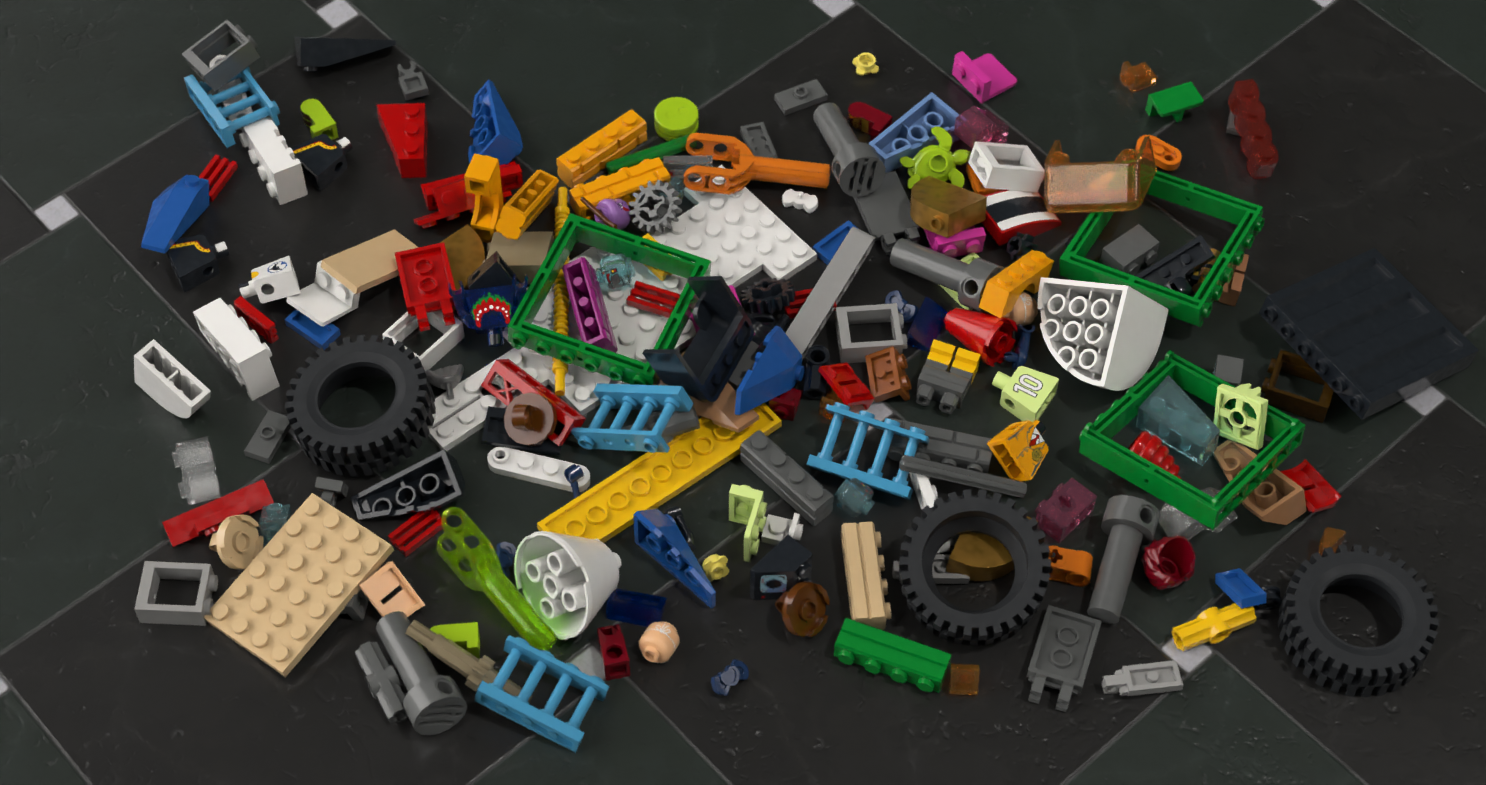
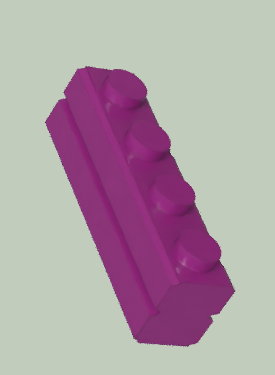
[562,257,618,353]

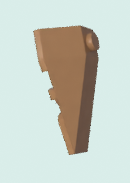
[659,351,759,433]
[1212,439,1307,525]

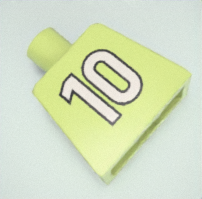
[992,366,1059,422]

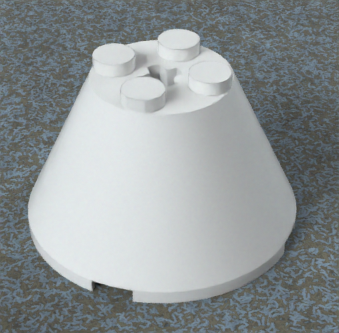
[514,531,621,640]

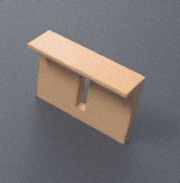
[359,561,425,617]

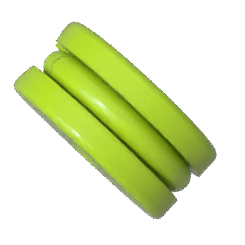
[654,97,699,141]

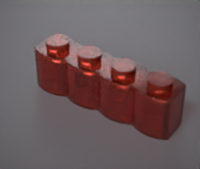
[1228,79,1279,179]

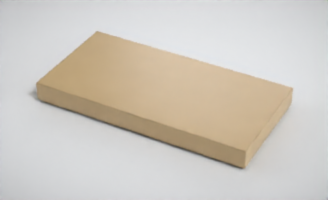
[321,229,419,294]

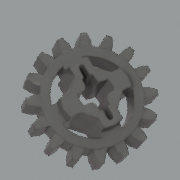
[629,180,683,235]

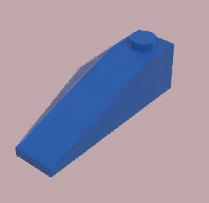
[468,79,523,165]
[141,175,209,254]
[735,326,805,415]
[633,509,716,609]

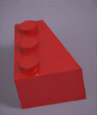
[376,103,428,178]

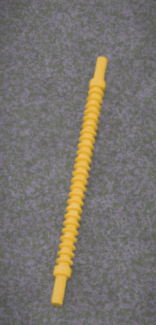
[552,187,570,396]

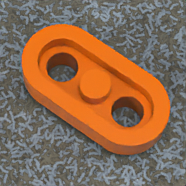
[1135,135,1182,171]

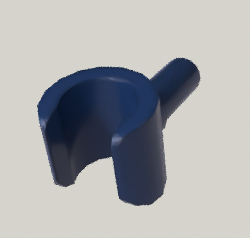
[564,464,584,499]

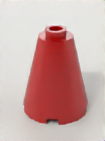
[944,308,1017,367]

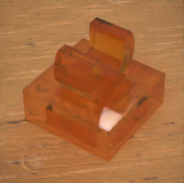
[949,664,980,695]

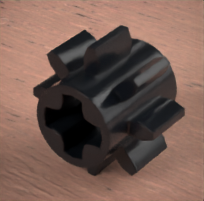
[1006,232,1038,262]

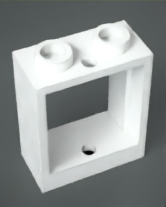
[968,141,1045,192]
[382,310,465,371]

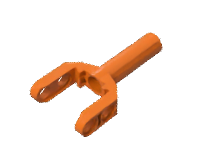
[684,133,831,195]

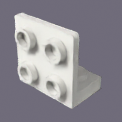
[286,260,360,326]

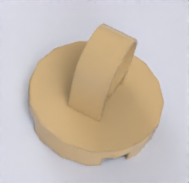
[209,514,264,570]

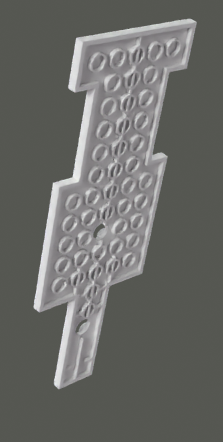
[428,165,817,451]

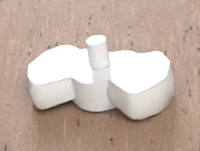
[782,189,818,213]

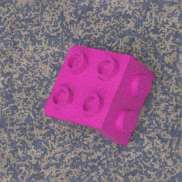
[952,51,1017,103]
[923,226,986,258]

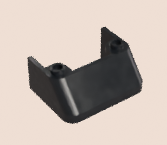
[642,276,754,402]

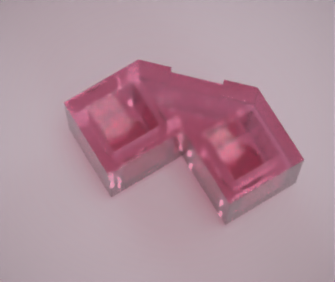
[954,106,1009,149]

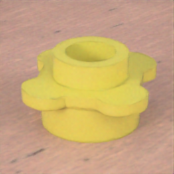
[853,53,879,76]
[702,554,729,582]

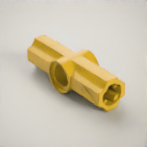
[1171,603,1257,651]

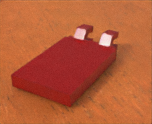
[395,242,459,332]

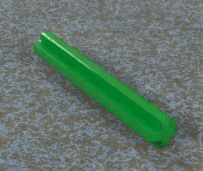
[606,134,697,175]

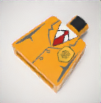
[987,420,1048,482]

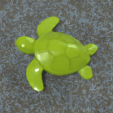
[899,127,971,189]

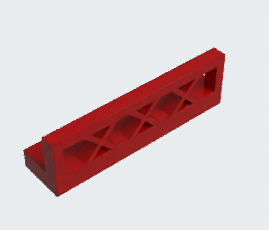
[421,161,523,211]
[481,359,586,446]

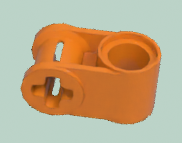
[1048,546,1093,586]

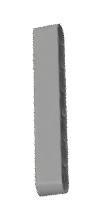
[786,226,876,361]

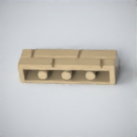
[841,522,891,630]

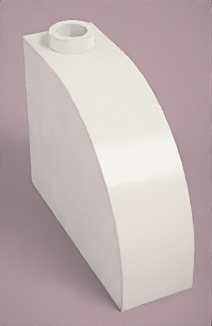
[134,339,211,418]

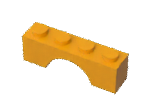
[464,153,504,243]
[979,250,1054,318]

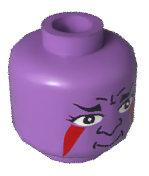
[594,199,631,230]

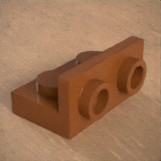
[865,346,912,403]

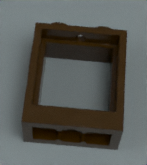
[1261,349,1334,423]

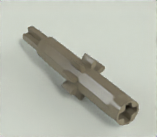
[405,620,533,702]

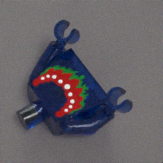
[448,274,529,347]

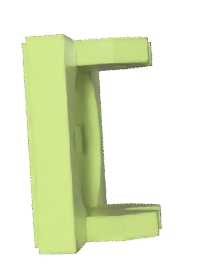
[1212,383,1268,450]

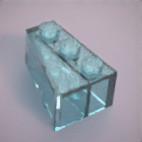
[1136,375,1220,466]

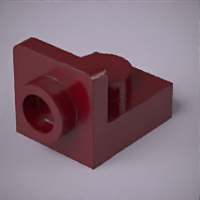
[769,388,803,421]

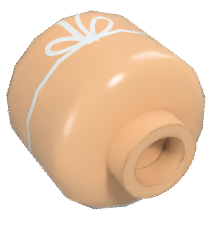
[1003,293,1038,326]
[638,622,680,663]

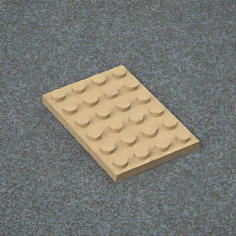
[205,493,394,677]

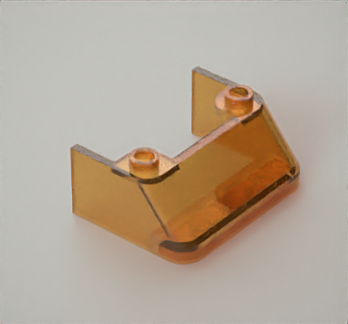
[1044,136,1157,213]

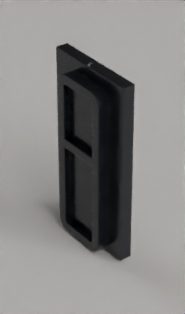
[481,406,565,455]

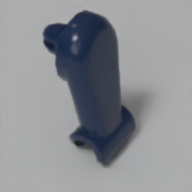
[1004,324,1035,369]

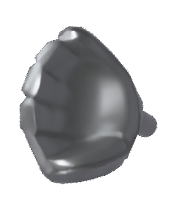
[425,364,464,400]

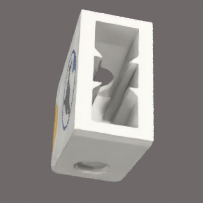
[238,256,300,303]

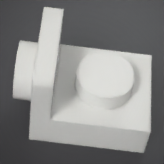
[761,513,804,545]

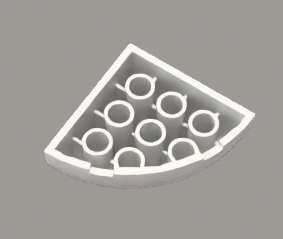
[1038,277,1169,391]

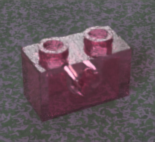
[1035,478,1097,543]

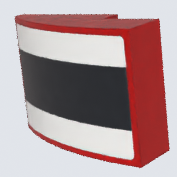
[982,190,1062,246]

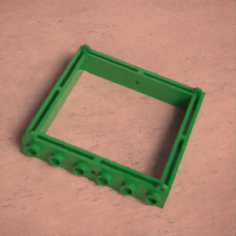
[1059,160,1265,327]
[507,213,711,385]
[1079,350,1306,530]

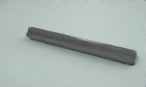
[899,455,1027,498]

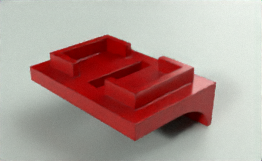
[818,362,875,410]
[1280,459,1342,513]

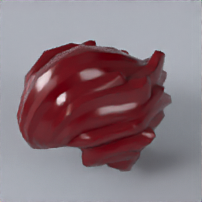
[1141,535,1196,590]

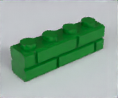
[834,618,952,693]

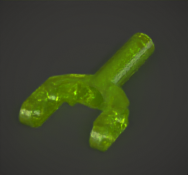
[436,507,558,651]

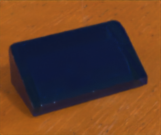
[907,297,948,352]
[606,588,667,627]

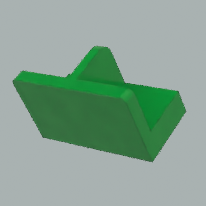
[1145,81,1204,122]

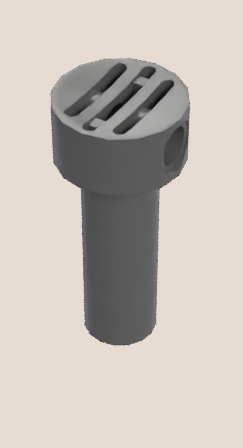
[813,102,886,197]
[890,238,1005,313]
[1087,495,1160,624]
[376,611,467,736]

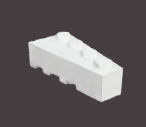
[239,116,308,205]
[193,298,280,401]

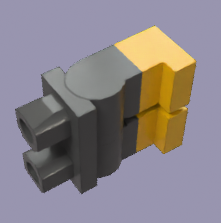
[916,339,981,414]

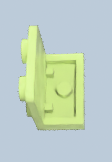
[729,484,767,562]

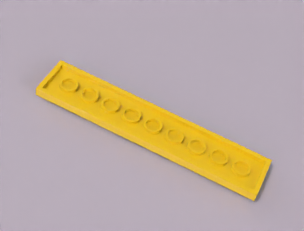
[537,403,782,543]

